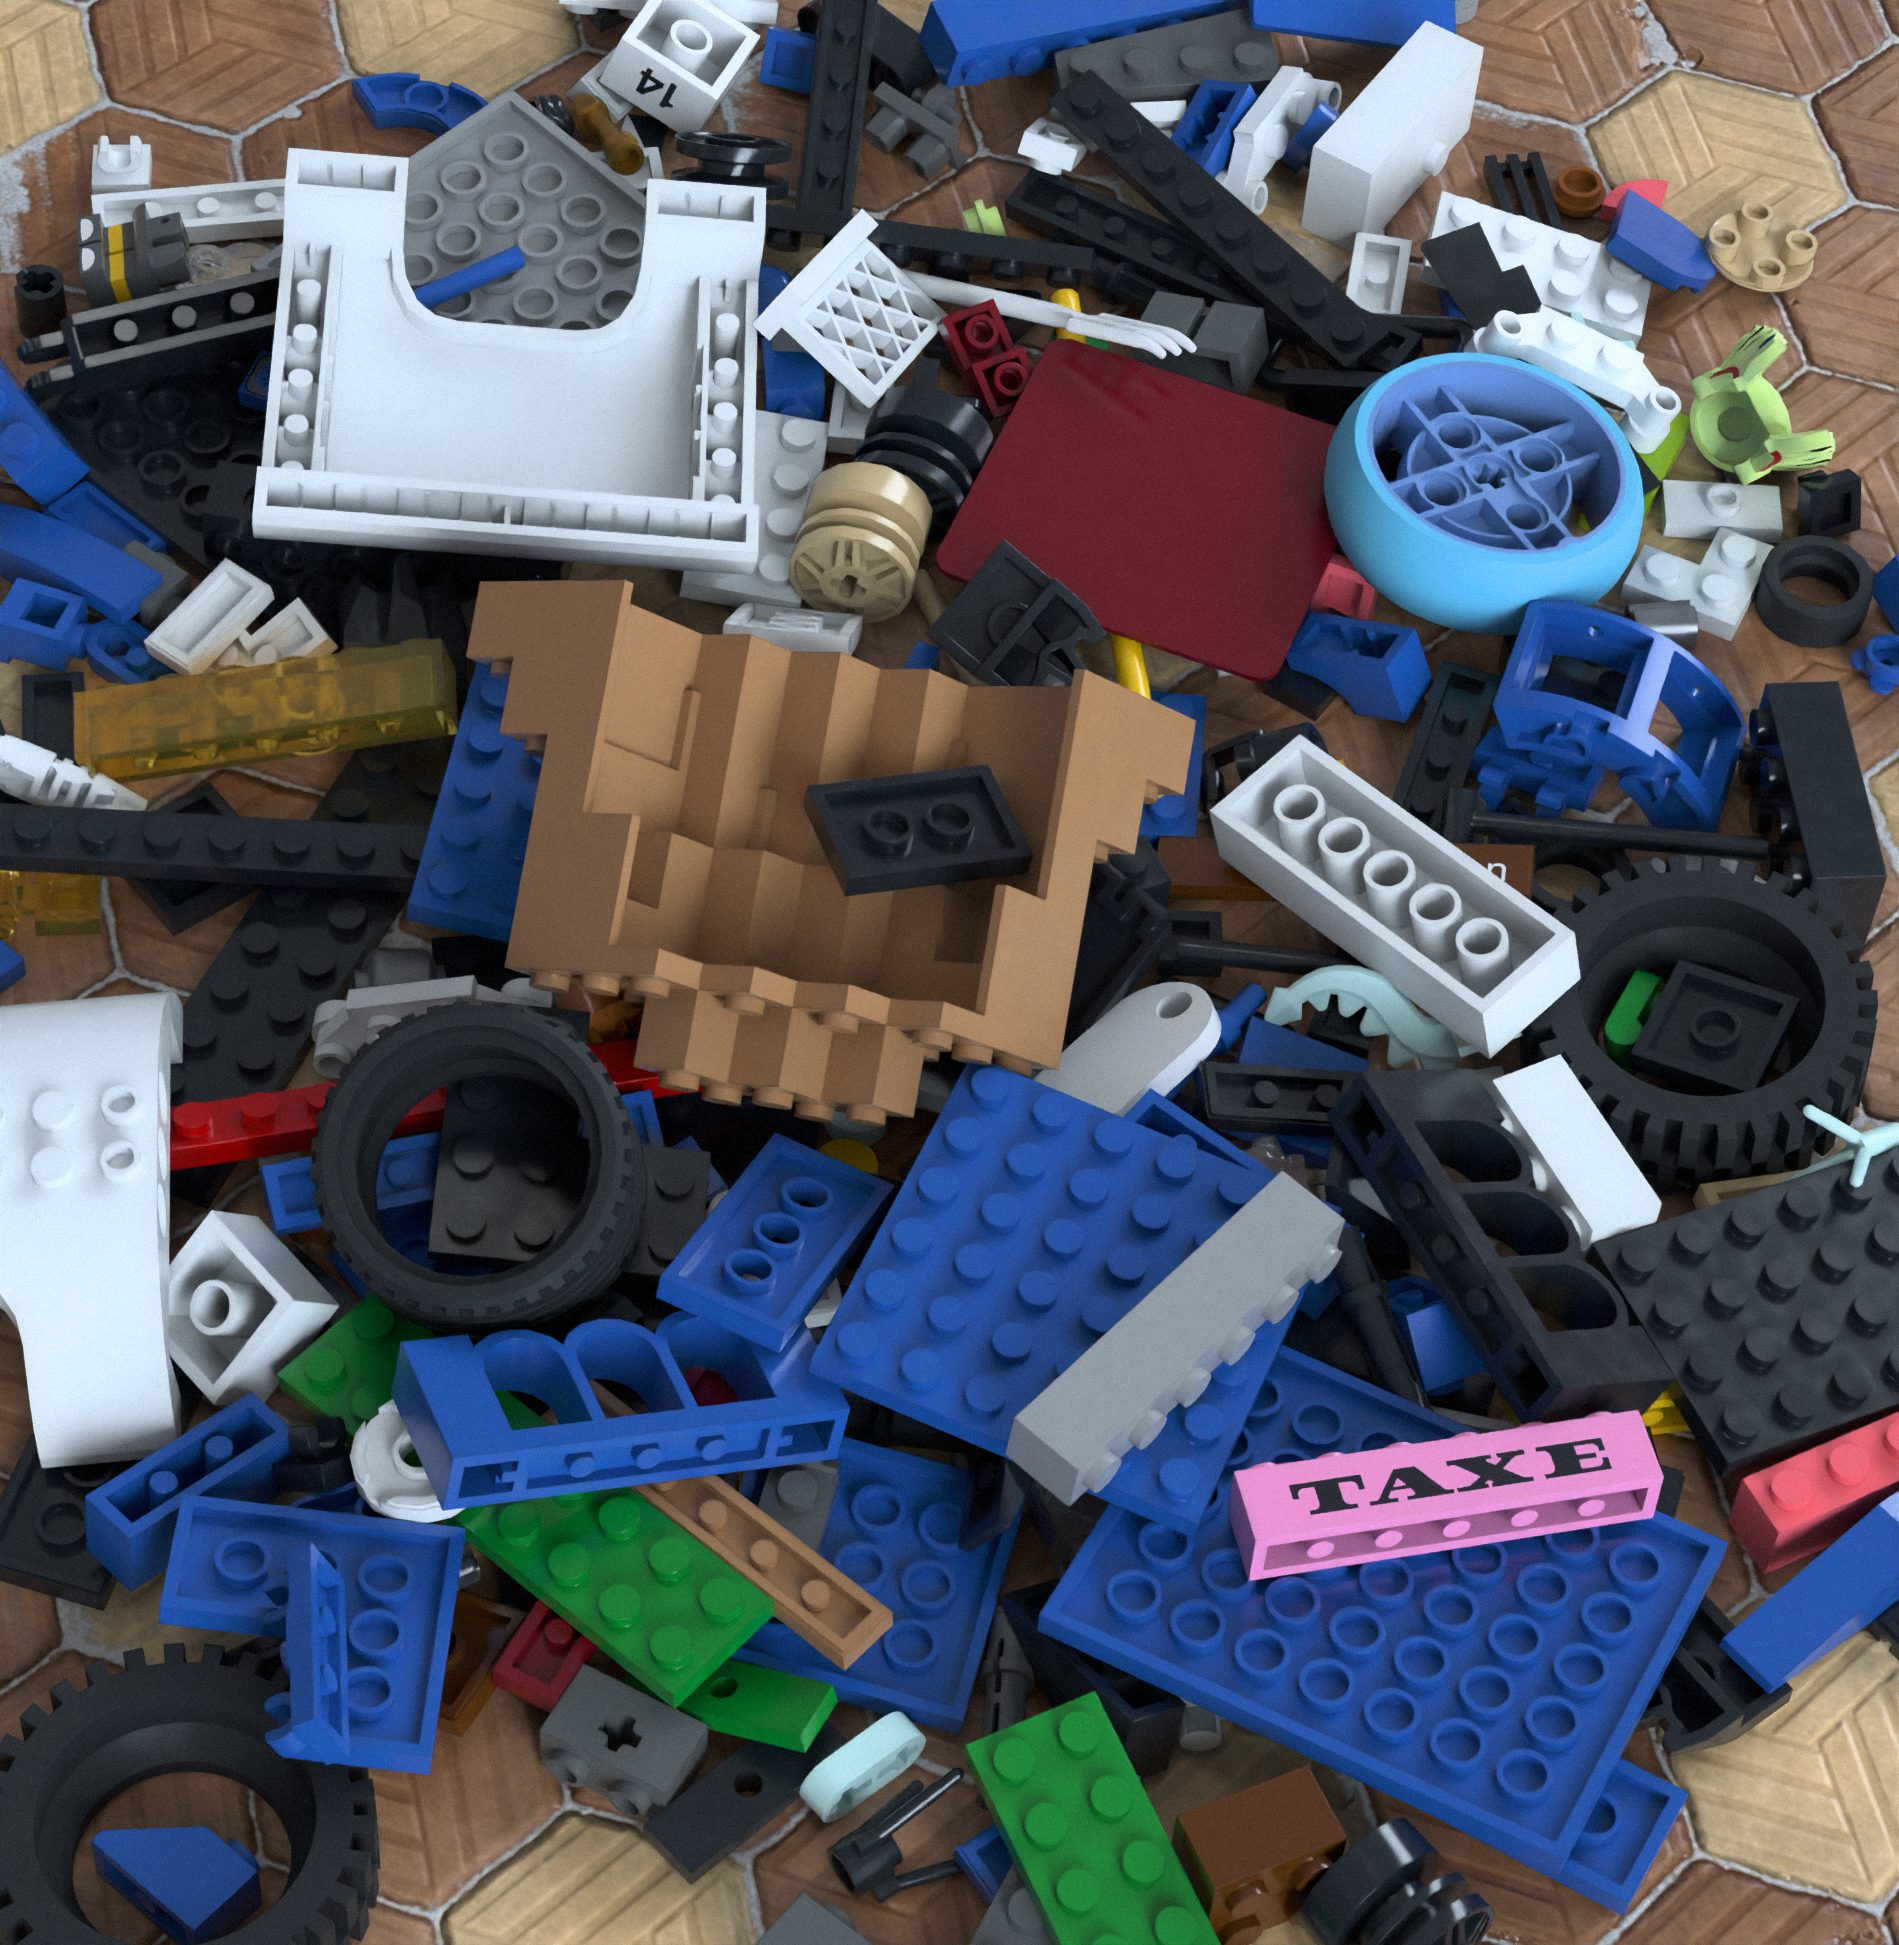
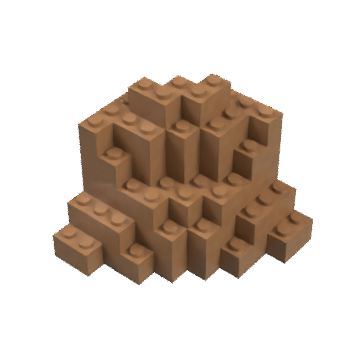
[466,580,1196,1127]

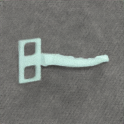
[1264,965,1522,1070]

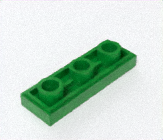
[622,1659,838,1753]

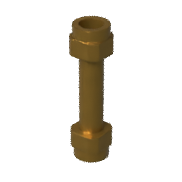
[570,94,645,176]

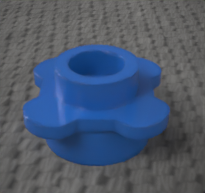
[1850,634,1899,694]

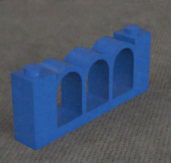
[391,1310,850,1511]

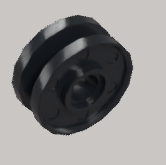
[671,131,792,201]

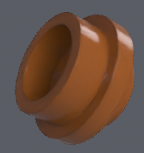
[1551,166,1606,217]

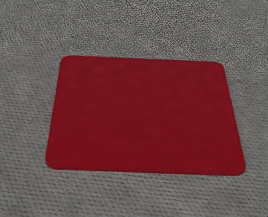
[936,339,1378,682]

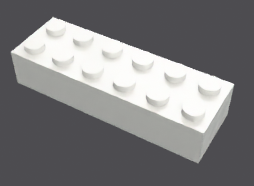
[1209,734,1581,1059]

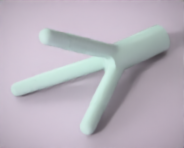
[1780,1105,1899,1187]

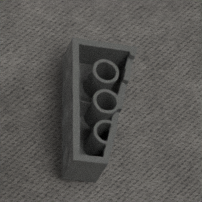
[1050,7,1279,124]

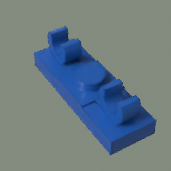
[263,1542,350,1765]

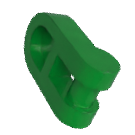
[1602,969,1664,1077]

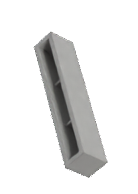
[1005,1171,1345,1507]

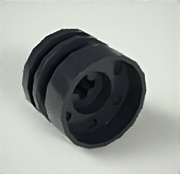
[854,384,993,543]
[1297,1818,1495,1945]

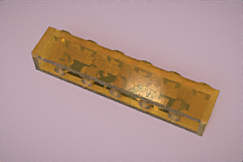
[74,638,458,784]

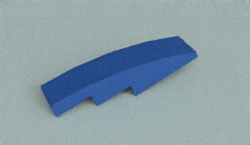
[0,502,163,626]

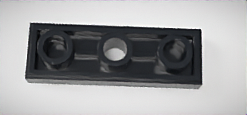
[643,1720,849,1885]

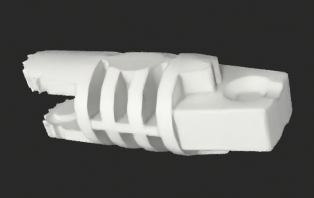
[0,734,148,811]

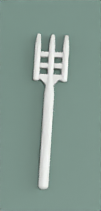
[870,268,1197,359]

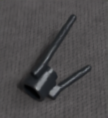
[827,1767,964,1904]

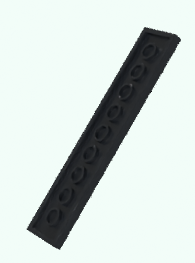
[170,702,461,1209]

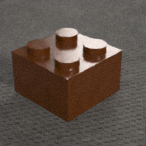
[1171,1765,1347,1945]

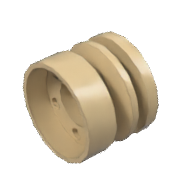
[789,462,932,623]

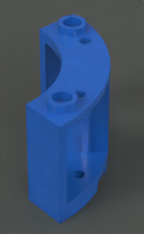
[1493,600,1748,833]

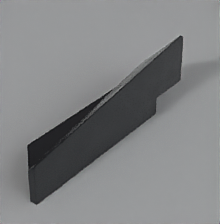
[1420,222,1582,390]

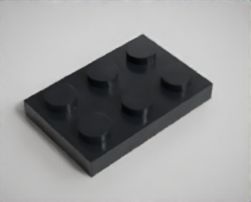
[802,765,1033,897]

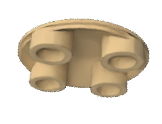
[1704,200,1818,292]

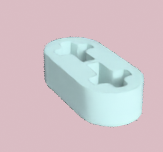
[799,1711,926,1823]

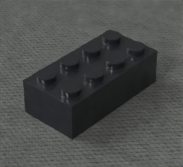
[1738,681,1887,953]

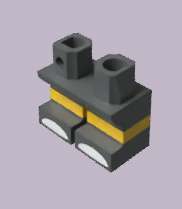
[77,203,192,309]

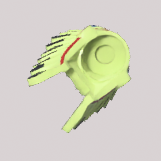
[1690,325,1836,486]

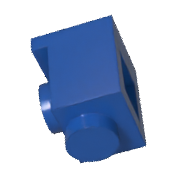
[0,577,93,673]

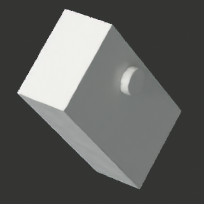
[1301,20,1484,253]

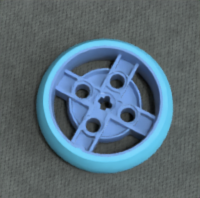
[1324,352,1644,635]

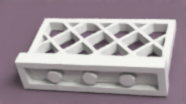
[752,209,948,409]

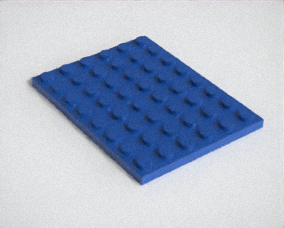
[1037,1345,1728,1875]

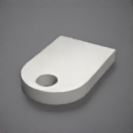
[1032,982,1221,1117]

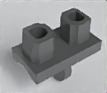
[863,82,968,181]

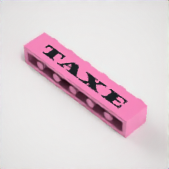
[1228,1410,1664,1581]

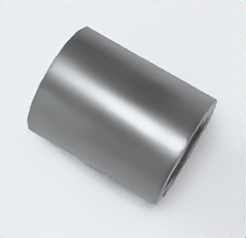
[1623,599,1698,651]

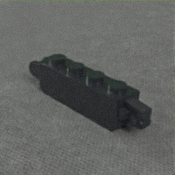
[16,266,281,399]

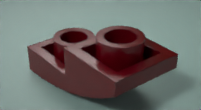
[936,299,1034,421]

